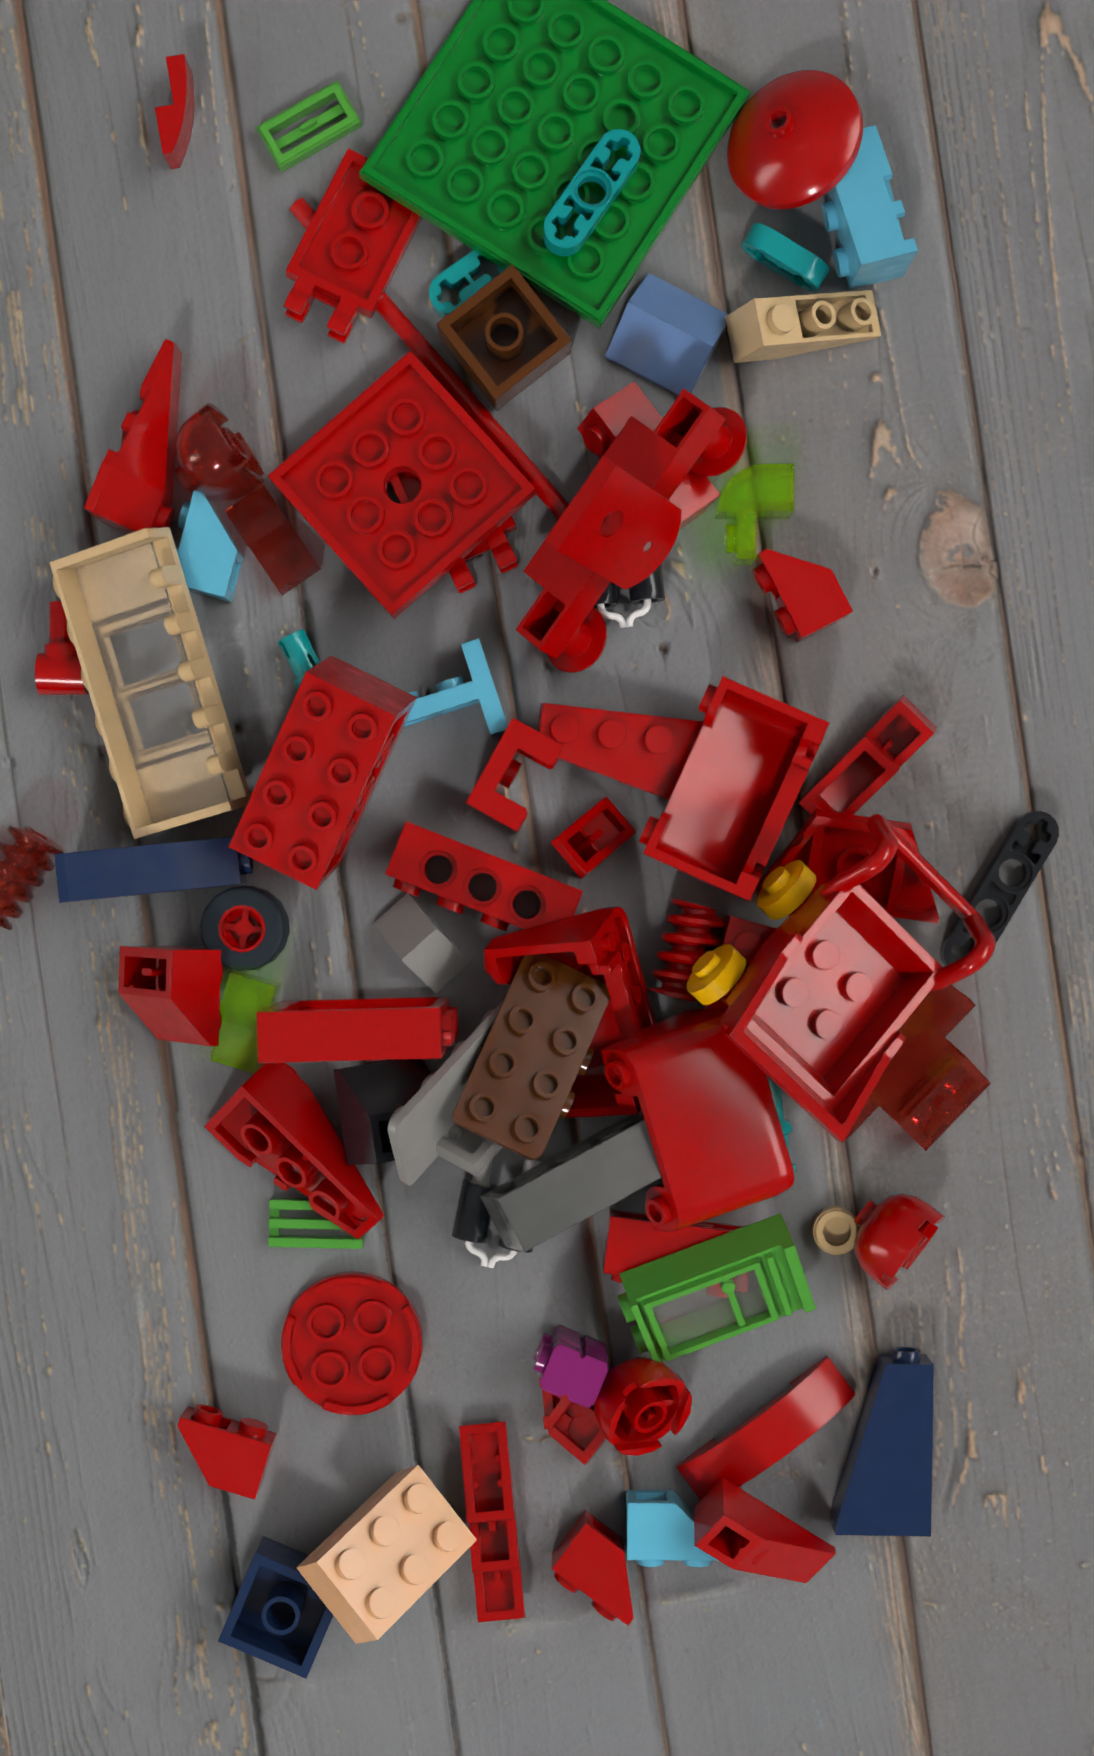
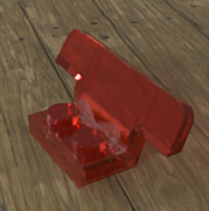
[846,985,991,1151]

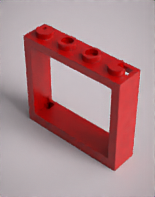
[256,996,459,1063]

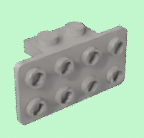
[388,1000,503,1186]

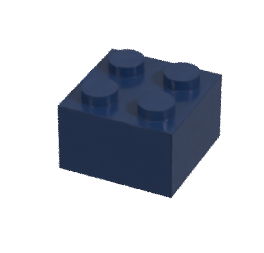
[218,1536,333,1679]

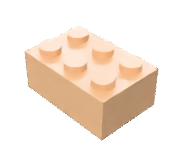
[296,1465,477,1644]

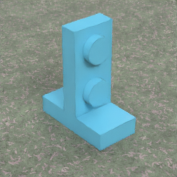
[403,638,508,738]

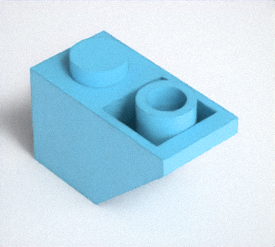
[176,490,244,603]
[626,1490,718,1567]

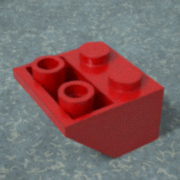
[118,946,223,1046]

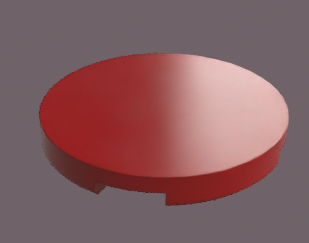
[281,1271,423,1415]

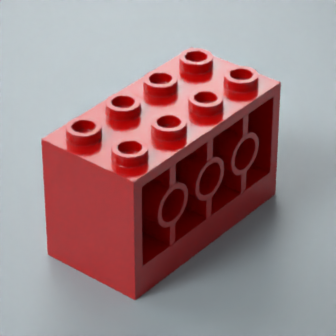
[228,655,417,890]

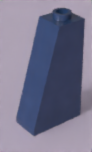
[54,837,253,903]
[830,1347,934,1537]

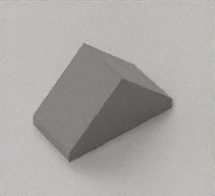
[373,893,471,993]

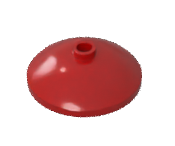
[727,70,863,209]

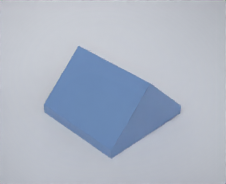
[605,273,728,396]

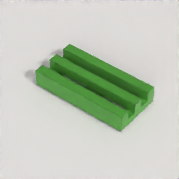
[256,80,362,173]
[268,1197,364,1249]

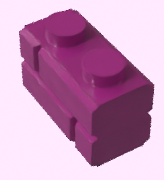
[533,1324,609,1409]

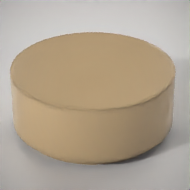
[811,1205,860,1255]

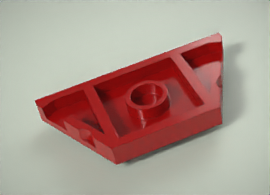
[757,809,939,924]

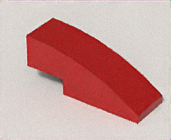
[798,695,937,815]

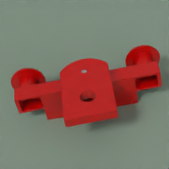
[515,389,747,673]

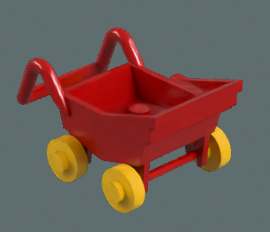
[686,814,996,1143]

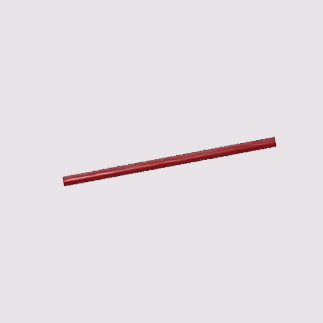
[289,197,569,520]

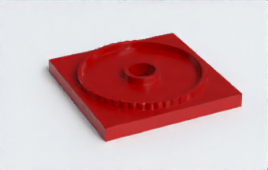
[268,350,537,619]

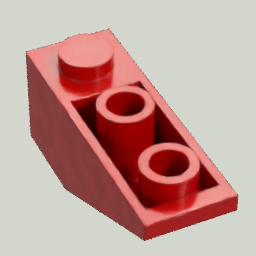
[694,1477,836,1583]

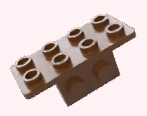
[452,954,610,1160]

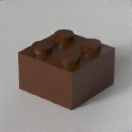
[437,264,572,411]

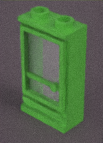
[617,1213,816,1362]

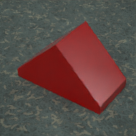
[550,796,636,879]

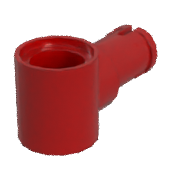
[35,601,89,695]

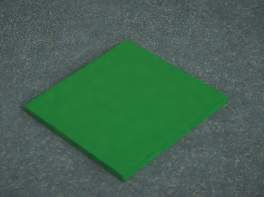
[359,0,751,329]

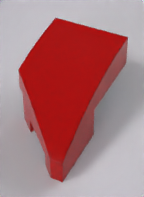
[539,1377,606,1465]

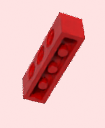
[385,821,583,931]

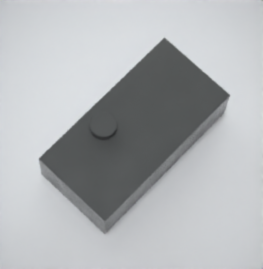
[480,1110,661,1252]

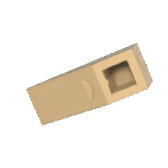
[725,290,881,363]

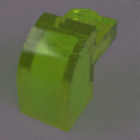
[714,463,794,566]

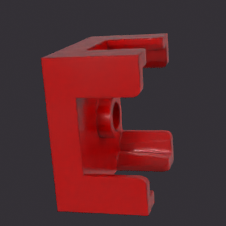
[466,718,564,832]

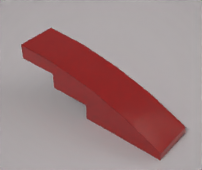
[459,1421,526,1623]

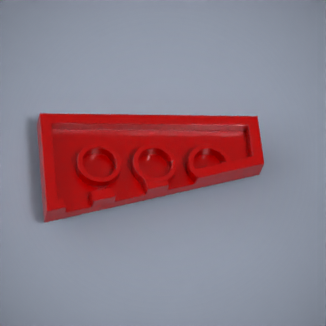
[538,703,703,801]

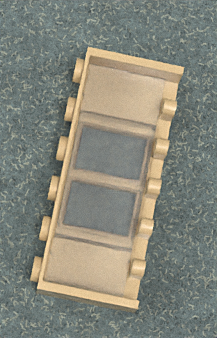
[49,527,251,839]

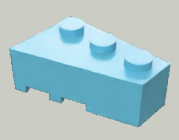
[821,125,918,290]

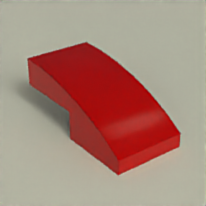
[155,54,195,169]

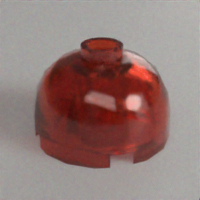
[175,403,265,502]

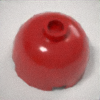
[854,1193,945,1290]
[594,1357,692,1456]

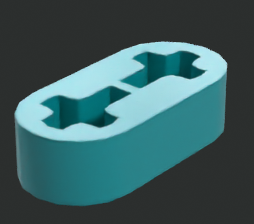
[741,223,830,292]
[429,250,505,318]

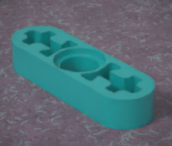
[543,129,641,256]

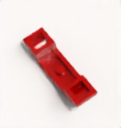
[676,1355,856,1501]

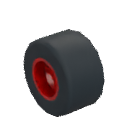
[200,886,290,971]

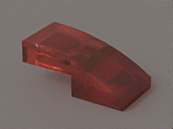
[224,485,321,596]

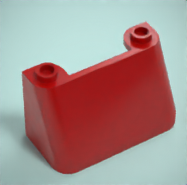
[639,676,830,903]
[484,906,656,1118]
[600,1009,794,1232]

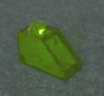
[210,971,283,1074]

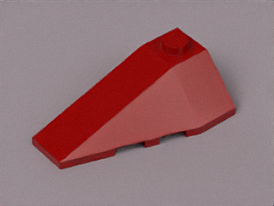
[84,339,182,534]
[204,1063,385,1239]

